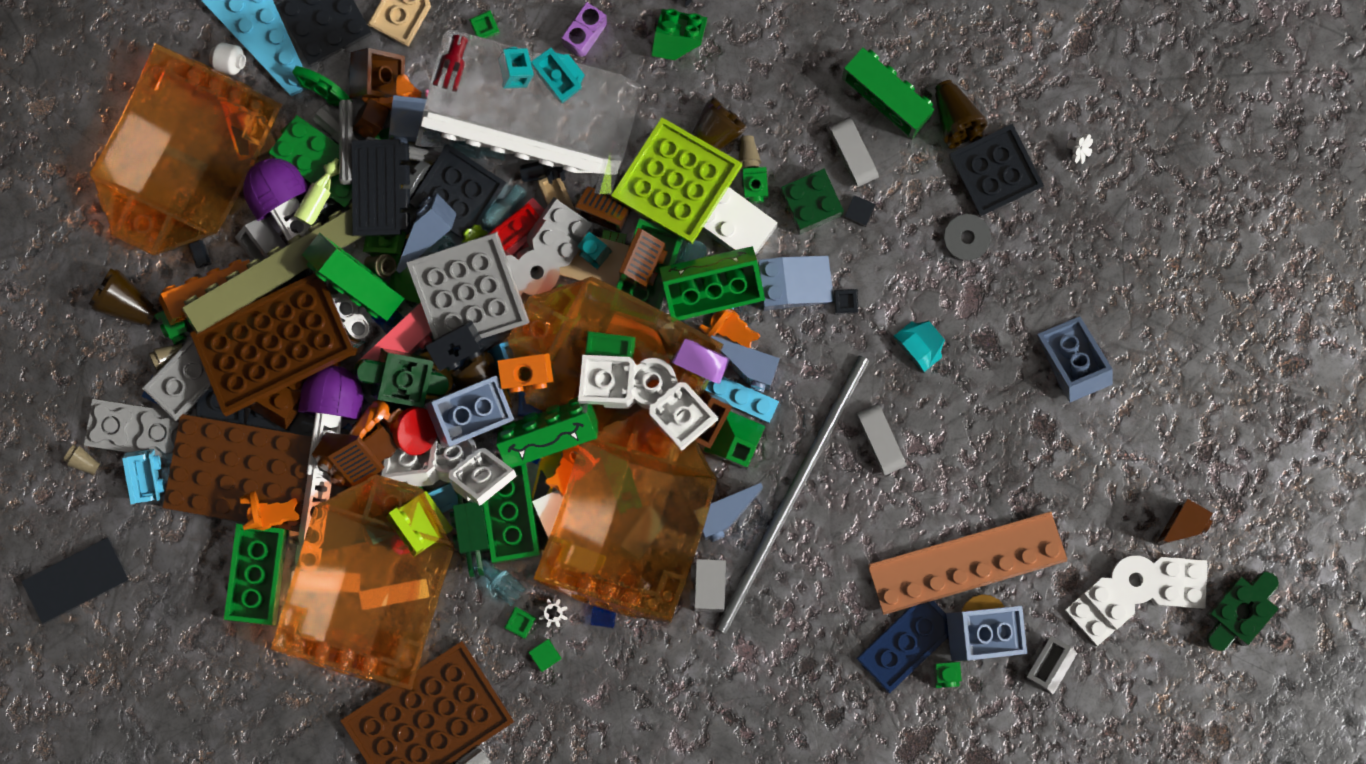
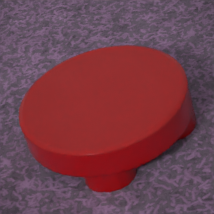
[390,406,437,455]

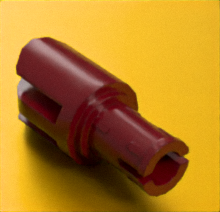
[433,35,468,92]

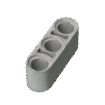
[828,117,879,187]
[856,403,906,476]

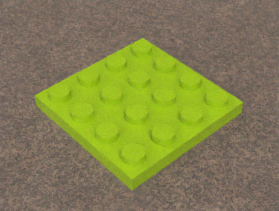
[611,117,743,244]

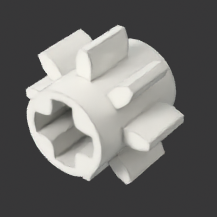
[539,599,568,628]

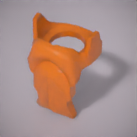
[362,74,422,110]
[699,309,760,348]
[349,400,403,439]
[545,445,601,496]
[239,491,299,530]

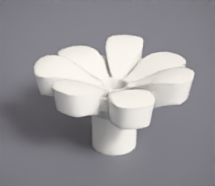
[1067,134,1093,164]

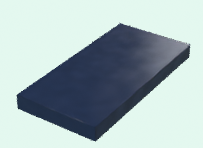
[856,601,949,694]

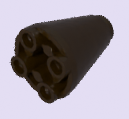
[935,80,987,149]
[692,97,747,150]
[89,268,158,327]
[451,351,513,410]

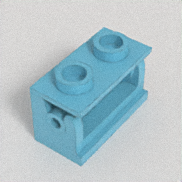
[122,449,165,504]

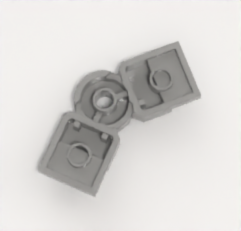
[504,197,593,296]

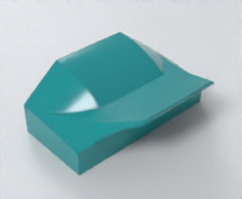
[531,48,585,104]
[893,321,945,373]

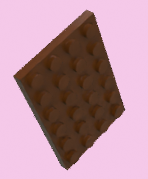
[190,273,356,417]
[163,414,318,532]
[340,641,515,764]

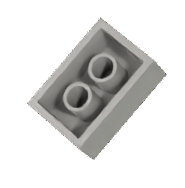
[690,559,726,612]

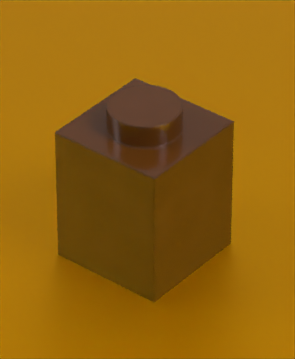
[353,98,389,138]

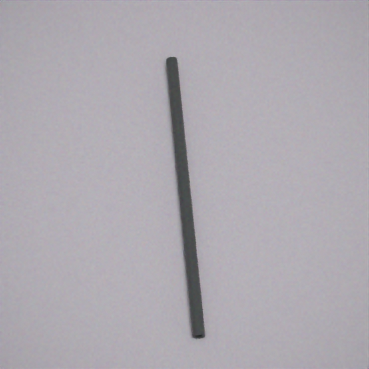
[715,355,869,634]

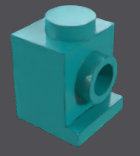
[498,47,534,89]
[577,232,612,270]

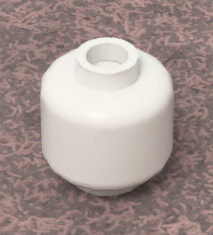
[209,42,246,75]

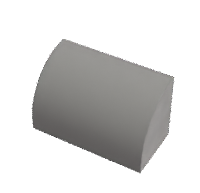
[235,218,287,262]
[1027,636,1078,694]

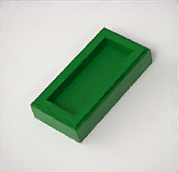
[585,331,636,360]

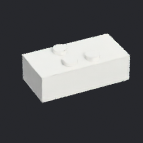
[702,188,778,255]

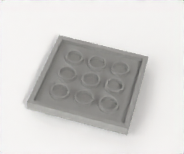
[406,232,530,348]

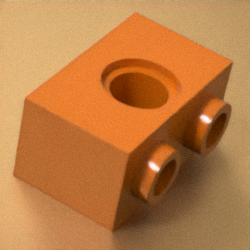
[497,353,554,393]

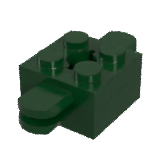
[354,348,449,408]
[450,493,490,578]
[1206,572,1279,651]

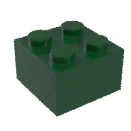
[780,168,844,235]

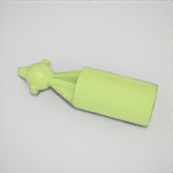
[294,158,339,226]

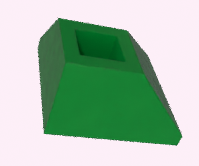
[652,9,708,60]
[703,411,765,470]

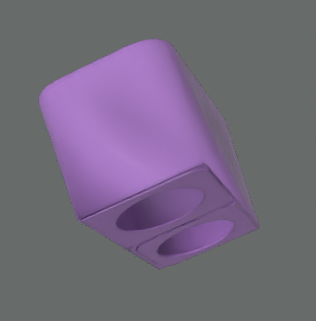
[562,2,607,57]
[672,339,730,384]

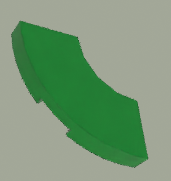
[292,66,353,106]

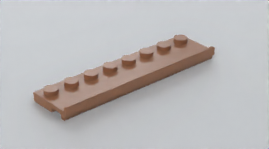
[868,512,1067,615]

